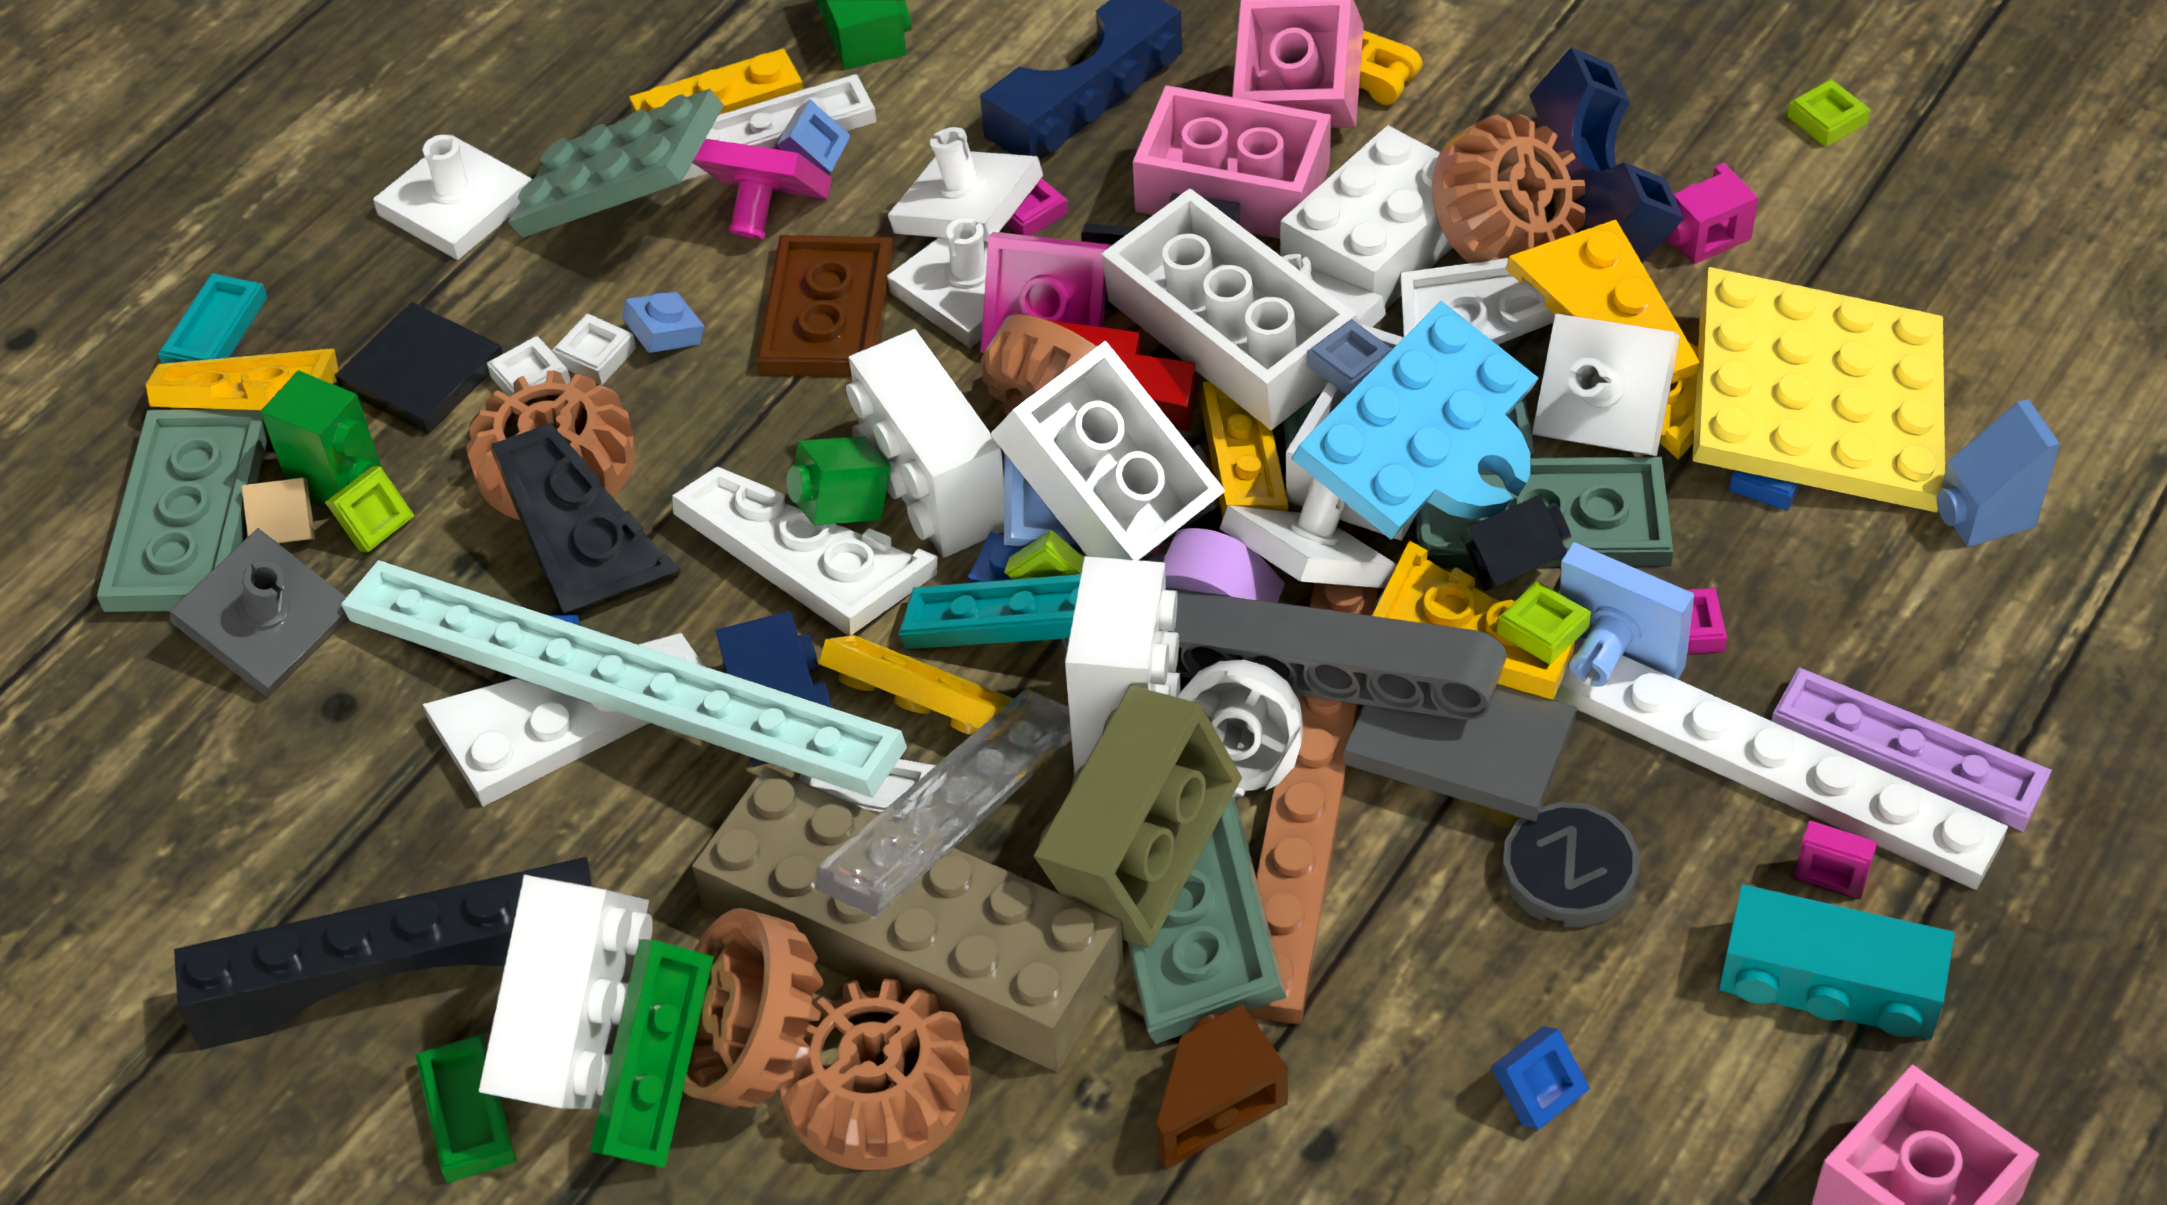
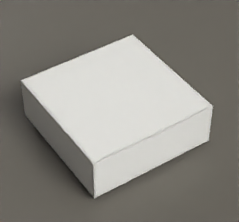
[551,314,637,386]
[487,336,570,397]

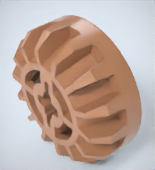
[1432,114,1585,263]
[981,314,1097,415]
[466,370,636,520]
[683,908,823,1108]
[779,978,972,1171]

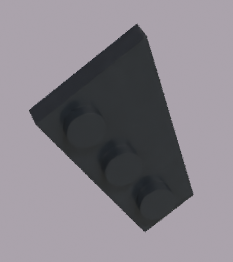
[491,423,681,615]

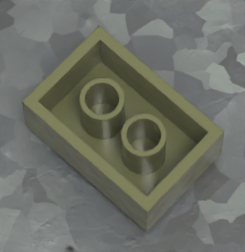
[1034,685,1242,948]

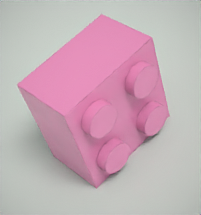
[1232,0,1364,128]
[1812,1064,2039,1205]

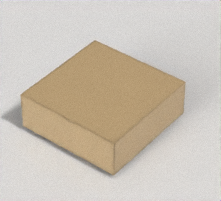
[241,478,315,544]

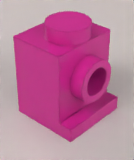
[1666,163,1759,264]

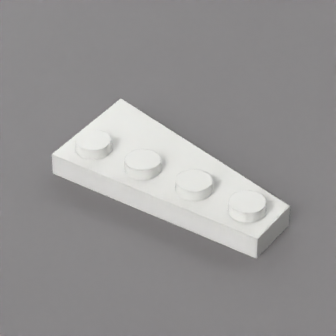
[672,467,938,636]
[423,633,704,807]

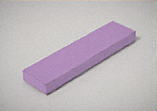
[1771,667,2052,832]

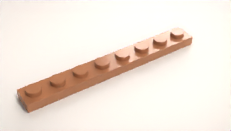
[1248,583,1380,1025]

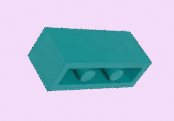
[1719,884,1955,1040]

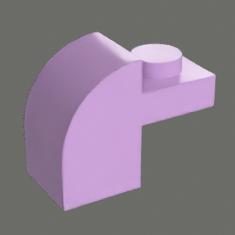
[1147,528,1285,603]

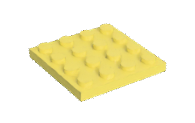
[1692,267,1945,513]

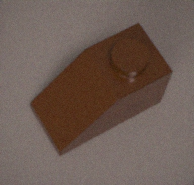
[1156,1004,1288,1170]

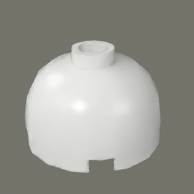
[1178,660,1304,797]

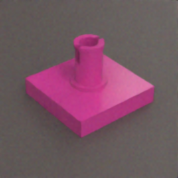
[692,139,832,240]
[981,232,1110,353]

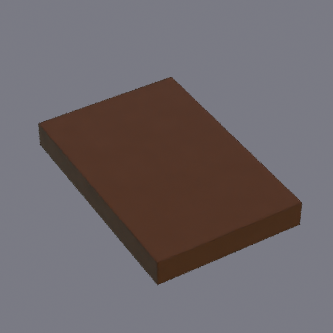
[756,235,895,377]

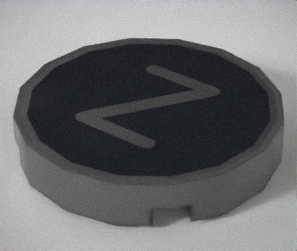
[1502,802,1639,928]

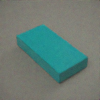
[158,273,268,364]

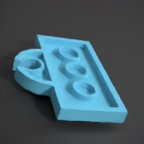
[1291,301,1538,540]

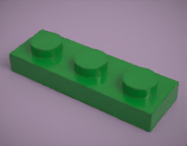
[589,939,714,1168]

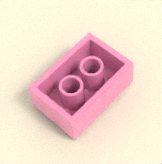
[1133,86,1331,239]

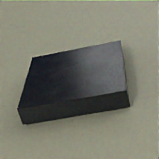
[335,302,503,434]

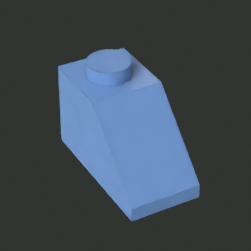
[1937,399,2060,547]

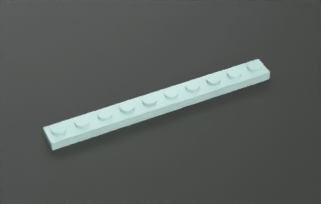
[341,560,907,798]

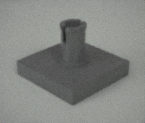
[170,528,348,699]

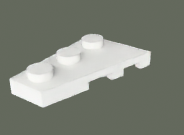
[1401,258,1555,345]

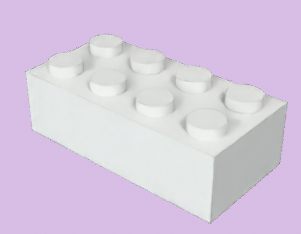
[1101,188,1358,430]

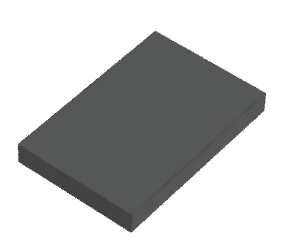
[1343,684,1577,822]

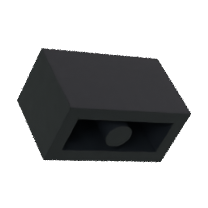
[1459,494,1571,591]

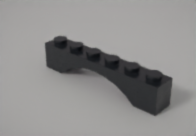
[174,857,596,1050]

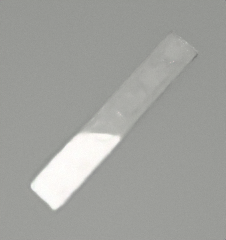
[815,689,1072,917]

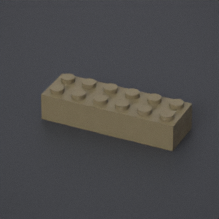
[692,766,1124,1073]

